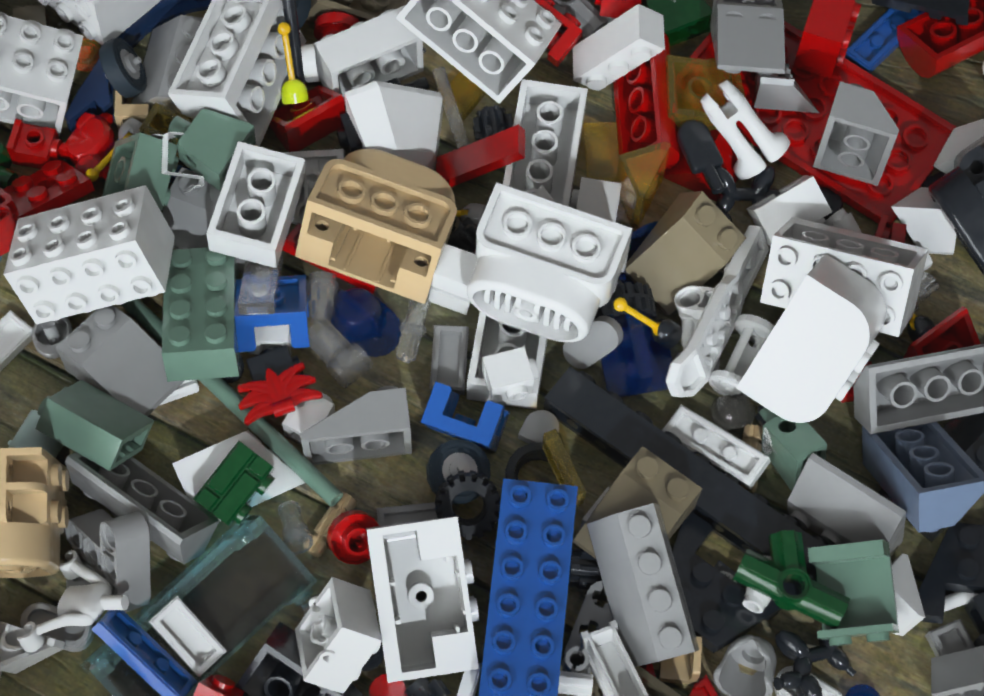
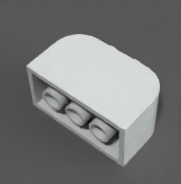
[736,254,886,423]

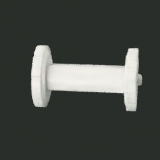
[708,314,775,402]

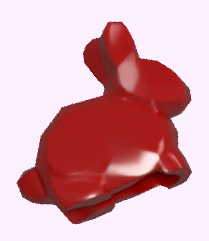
[58,112,115,182]

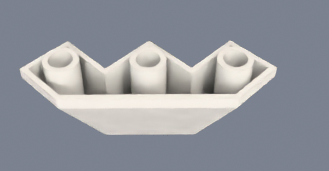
[344,81,443,170]

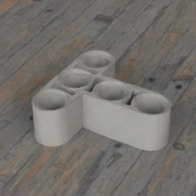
[65,509,151,613]

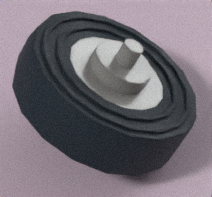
[99,38,147,98]
[426,440,491,504]

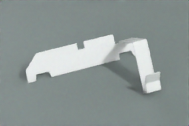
[150,132,204,193]

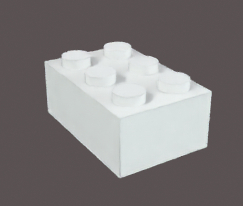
[314,5,424,102]
[206,141,306,268]

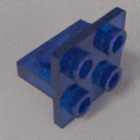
[600,314,672,397]

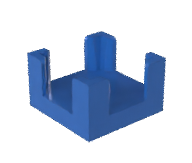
[234,275,310,352]
[421,381,510,452]

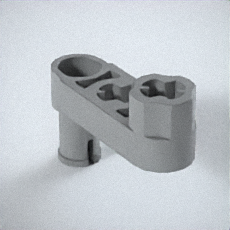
[562,581,613,674]

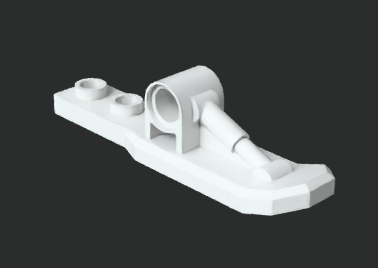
[665,225,769,397]

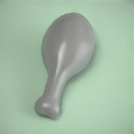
[32,317,72,359]

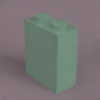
[35,380,154,471]

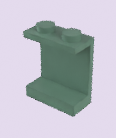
[808,539,900,646]

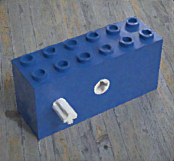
[479,478,593,696]

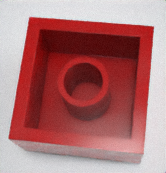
[793,0,862,79]

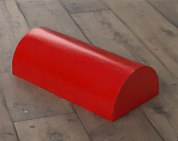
[897,0,984,78]
[613,33,680,176]

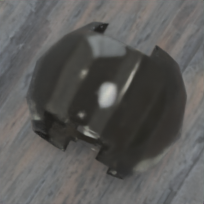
[710,392,755,431]

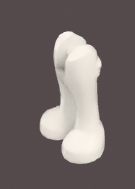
[700,80,791,180]

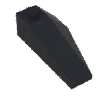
[235,622,364,696]

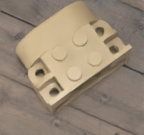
[295,148,457,304]
[0,447,70,578]

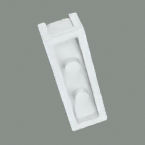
[580,620,649,696]

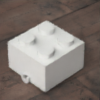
[295,577,382,694]

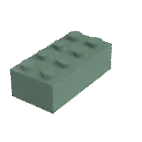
[162,247,239,382]

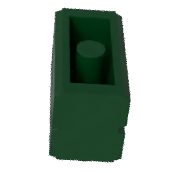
[193,441,275,527]

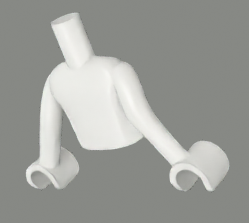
[17,550,129,653]

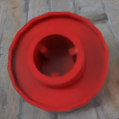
[314,11,360,41]
[327,510,379,565]

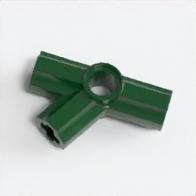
[733,530,850,629]

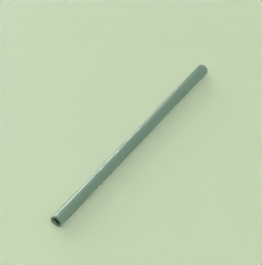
[121,299,343,507]

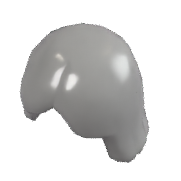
[713,635,777,696]

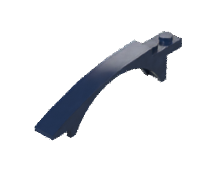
[64,0,212,134]

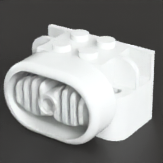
[467,182,633,343]
[366,517,479,683]

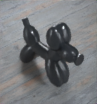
[716,166,775,223]
[773,627,857,696]

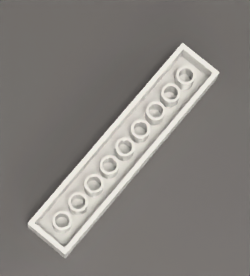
[467,79,588,410]

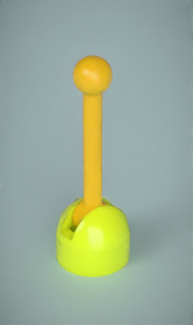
[277,22,309,104]

